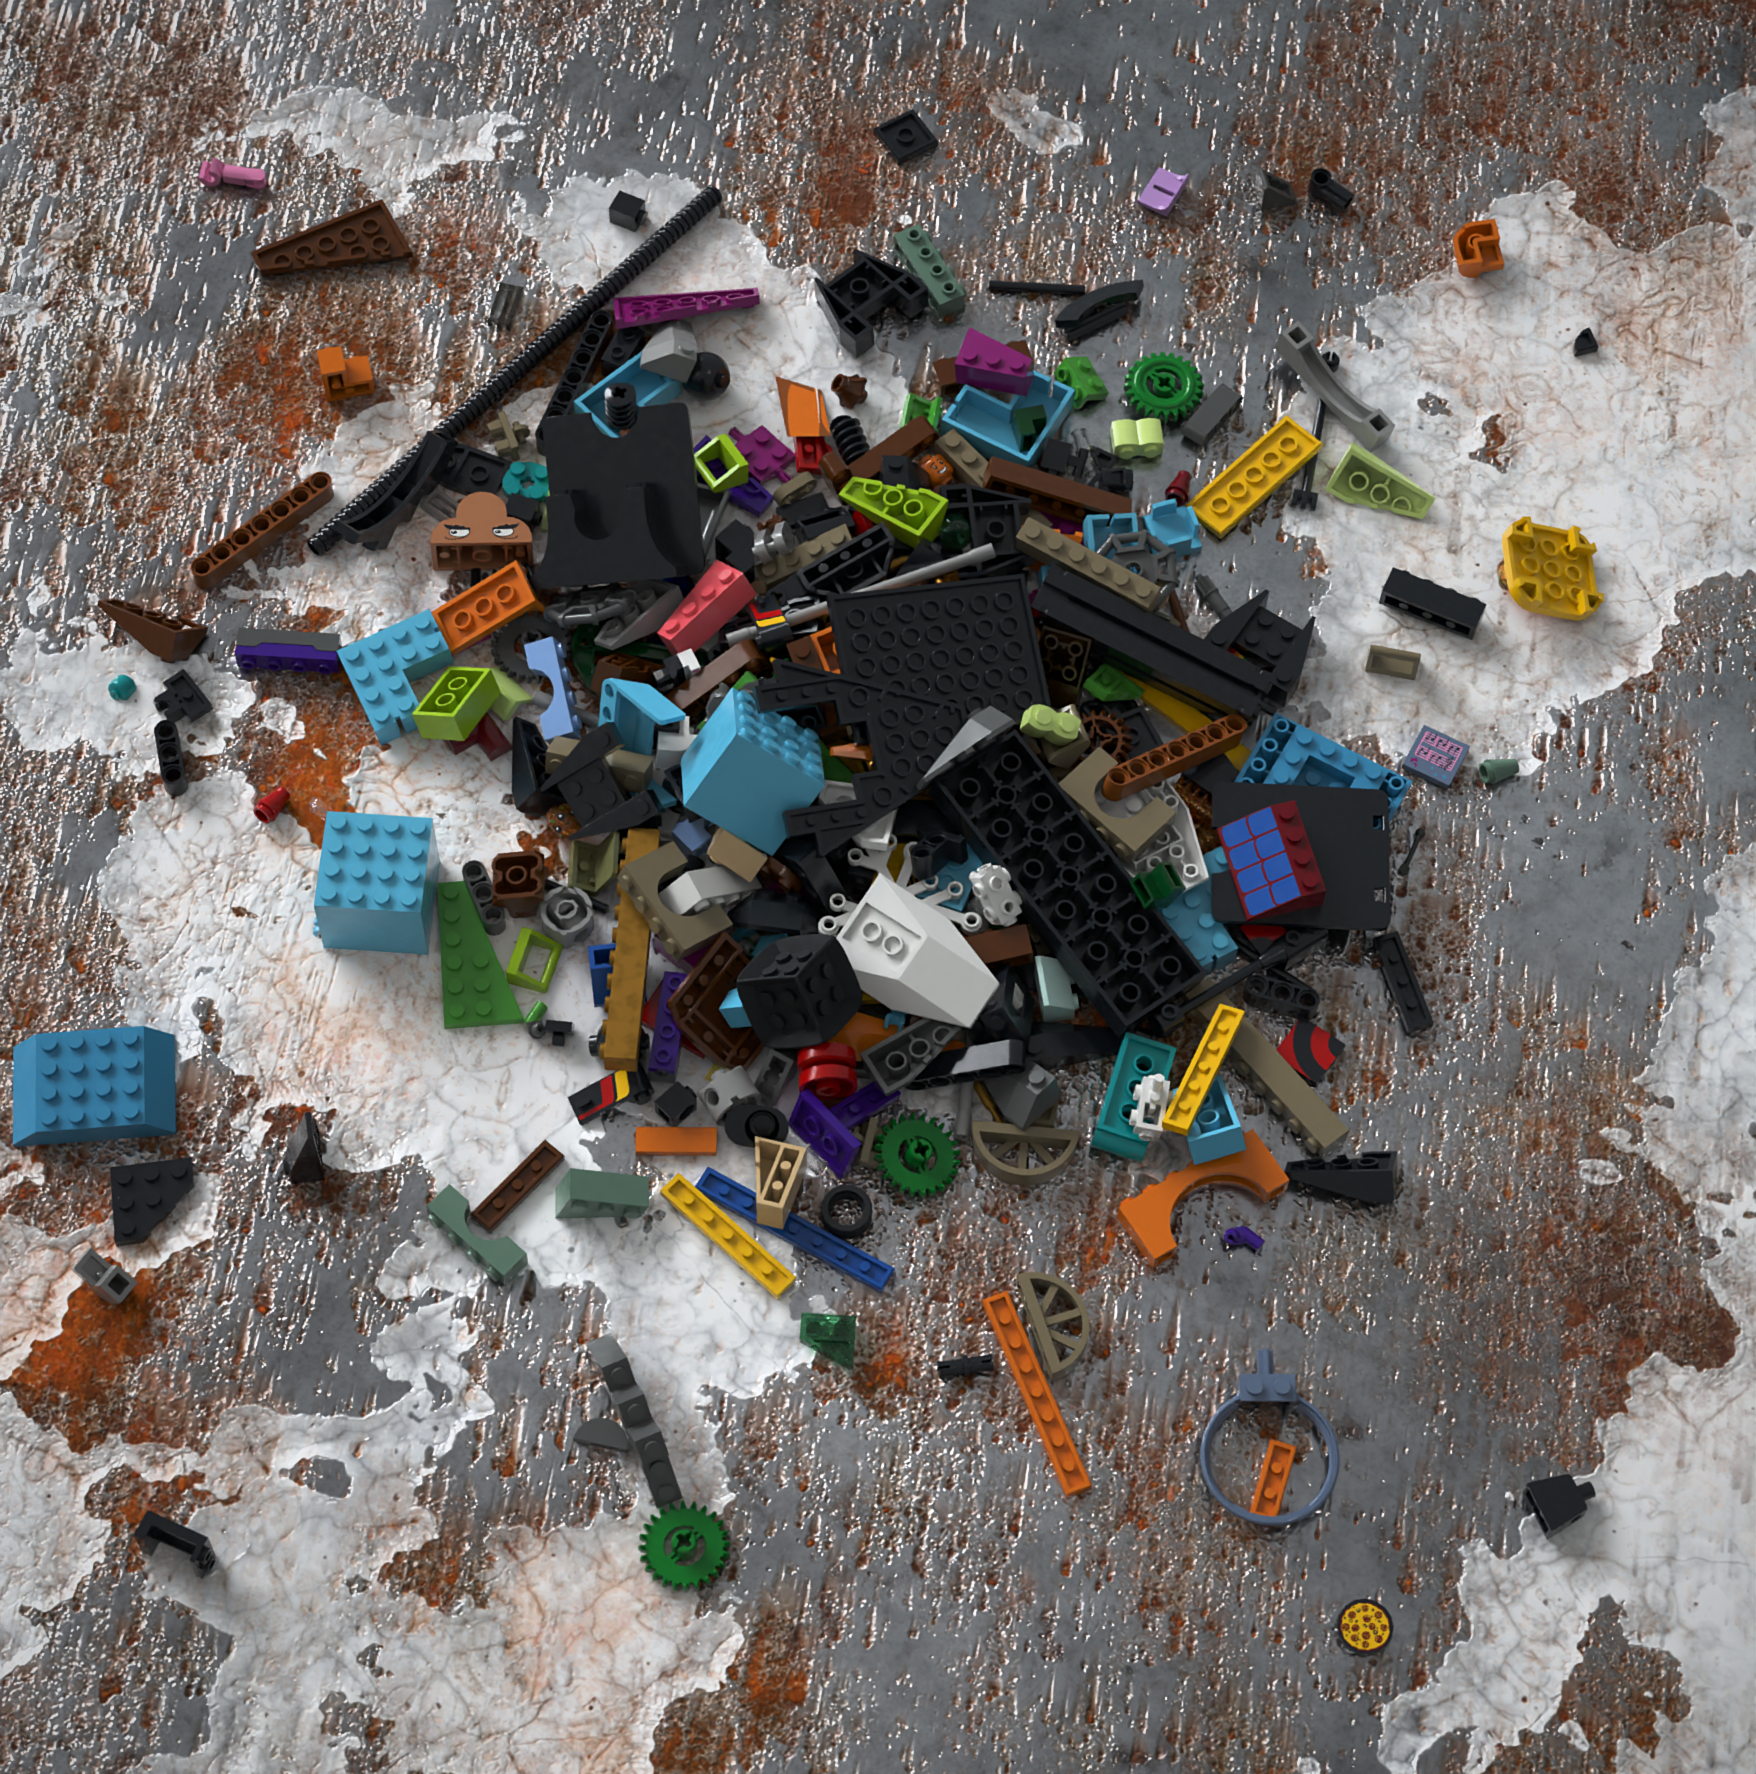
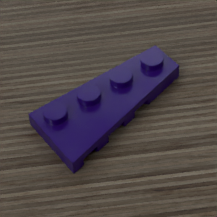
[694,435,774,518]

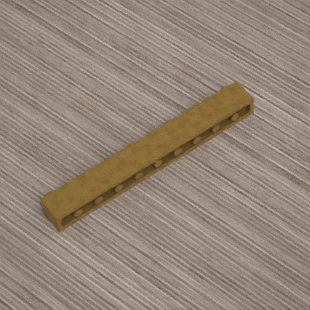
[599,827,661,1072]

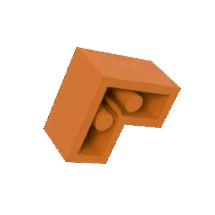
[317,346,375,402]

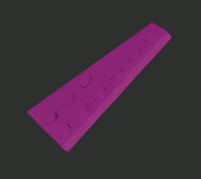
[613,288,760,329]

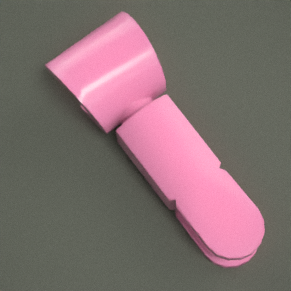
[198,157,266,189]

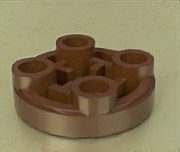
[758,854,803,894]

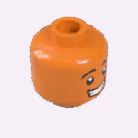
[918,454,954,490]

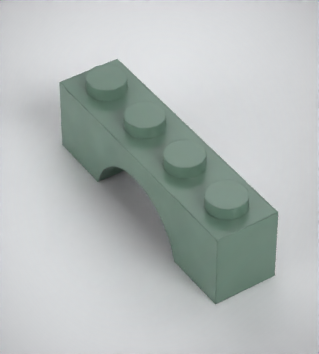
[426,1184,528,1285]

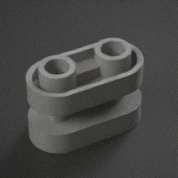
[752,521,795,564]

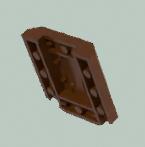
[667,932,765,1071]

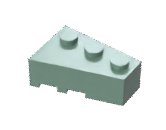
[555,1168,649,1219]

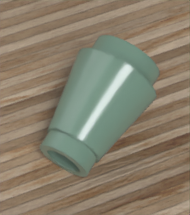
[1479,758,1519,784]

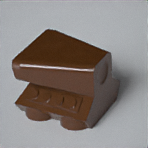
[491,850,549,918]

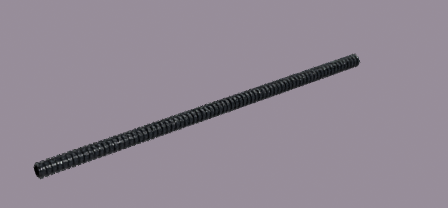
[307,185,723,557]

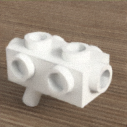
[969,863,1022,927]
[1129,1074,1173,1141]

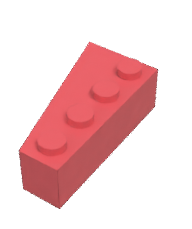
[657,559,757,655]

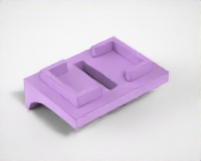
[1137,167,1189,216]

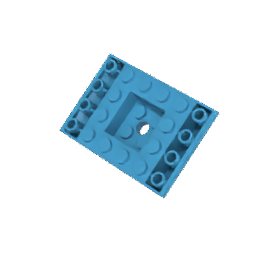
[1234,712,1413,830]

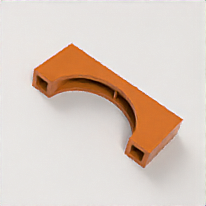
[1117,1129,1289,1269]

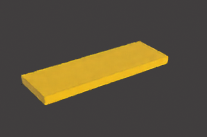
[1185,415,1323,539]

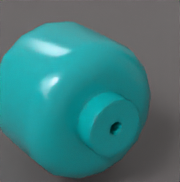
[108,674,136,700]

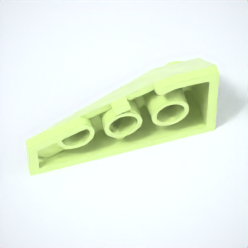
[1325,442,1436,519]

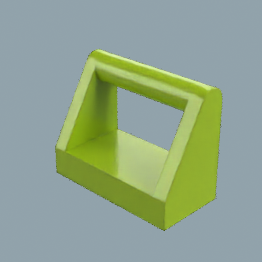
[694,433,749,493]
[506,927,563,993]

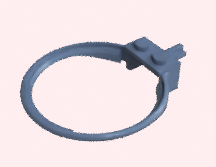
[1200,1348,1340,1526]

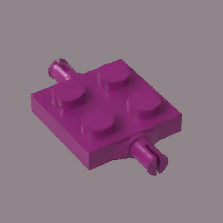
[728,425,795,486]

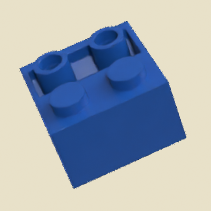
[588,943,647,1008]

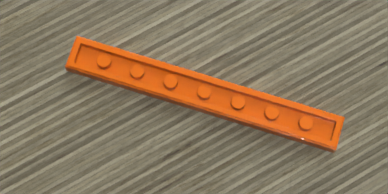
[982,1291,1093,1499]

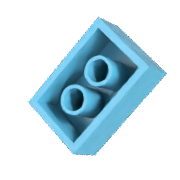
[1170,1075,1246,1165]

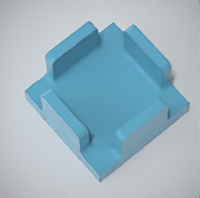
[1144,498,1202,558]

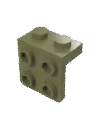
[567,831,622,897]

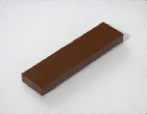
[470,1140,565,1234]

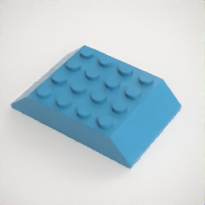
[13,1026,176,1147]

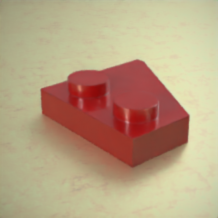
[793,436,833,475]

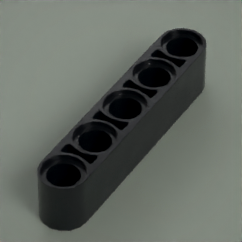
[905,1039,1026,1091]

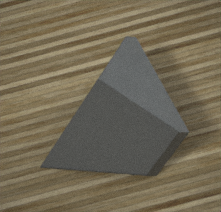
[1249,169,1297,210]

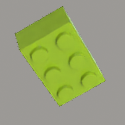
[412,666,501,741]

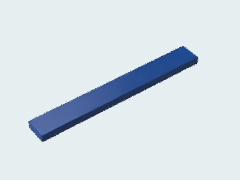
[695,1167,895,1294]

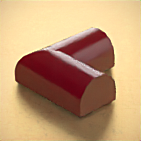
[444,712,512,761]

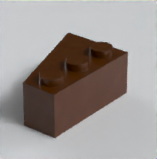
[590,651,664,697]

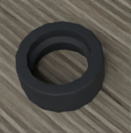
[821,1185,872,1239]

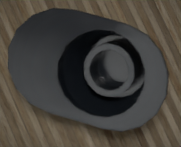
[724,1104,789,1148]

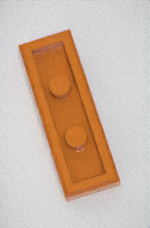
[635,1127,717,1156]
[1250,1439,1297,1516]

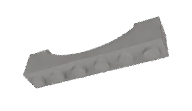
[1274,321,1396,453]

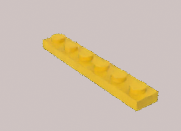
[1162,1003,1245,1136]
[660,1173,796,1300]

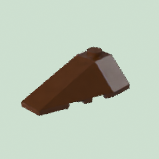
[97,598,208,663]

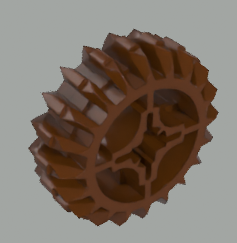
[1064,710,1133,769]

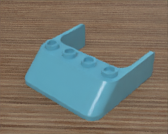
[598,678,686,808]

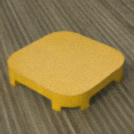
[1502,516,1604,621]

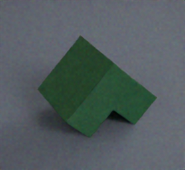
[1012,404,1047,452]
[1130,862,1186,909]

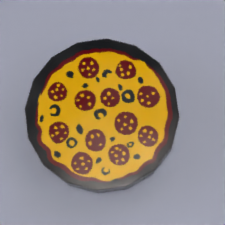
[1336,1599,1394,1657]

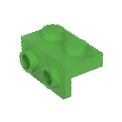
[1054,357,1109,409]
[899,392,943,432]

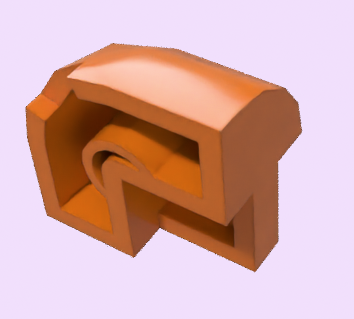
[1453,219,1504,278]

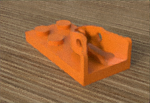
[431,560,545,655]

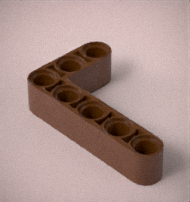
[818,415,939,506]
[664,639,774,720]

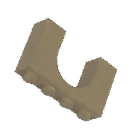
[1058,746,1176,863]
[617,841,733,962]

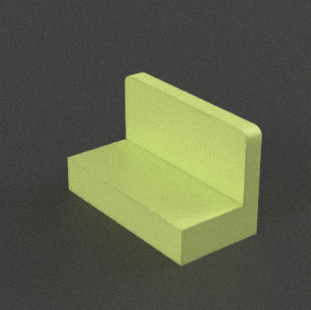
[488,667,533,721]

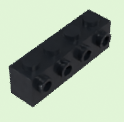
[1379,567,1487,640]

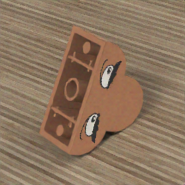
[430,492,534,570]

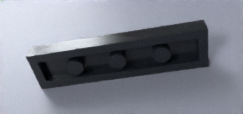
[1372,931,1434,1033]

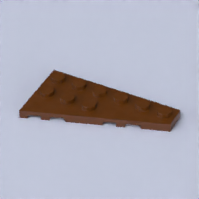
[250,199,413,275]

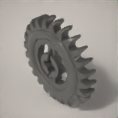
[491,611,573,684]

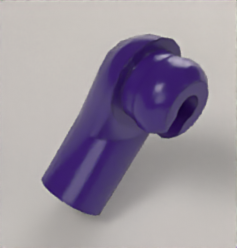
[1224,1226,1265,1251]

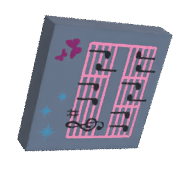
[1402,725,1470,790]

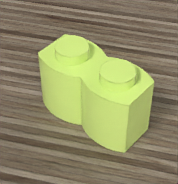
[1110,418,1164,459]
[1020,704,1081,745]

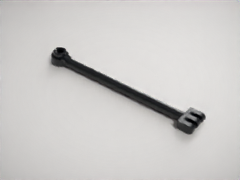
[1291,351,1340,511]

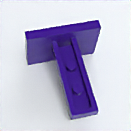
[788,1082,901,1179]

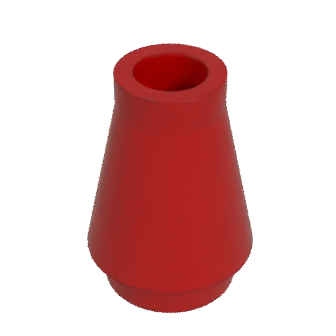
[253,787,290,824]

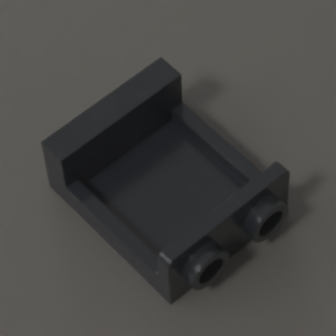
[134,1510,216,1579]

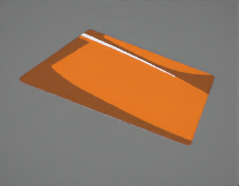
[776,377,830,437]

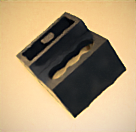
[795,506,855,545]
[715,519,755,584]

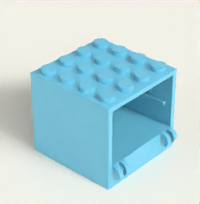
[681,687,825,856]
[313,811,440,955]

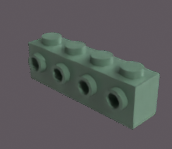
[893,224,967,319]

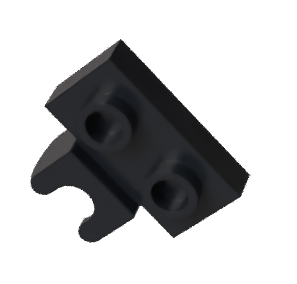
[154,669,213,723]

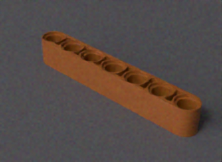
[191,471,334,589]
[1101,714,1247,802]

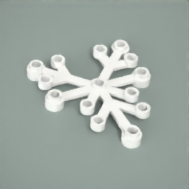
[818,834,982,937]

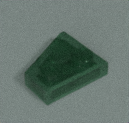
[800,1312,856,1370]

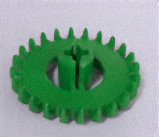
[1124,352,1204,423]
[874,1112,961,1198]
[638,1500,731,1592]

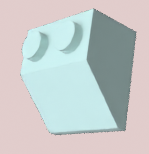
[1034,956,1079,1022]

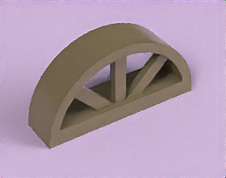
[971,1120,1080,1186]
[1016,1272,1089,1383]

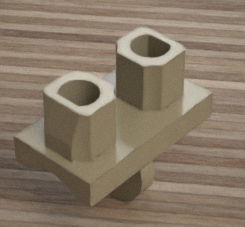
[487,411,530,462]
[851,1117,885,1170]

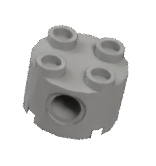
[540,886,594,949]
[697,1065,762,1126]

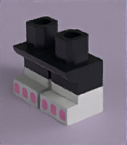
[652,648,701,696]

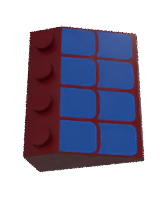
[1217,800,1326,922]

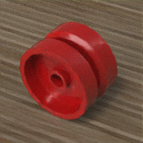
[797,1042,858,1101]

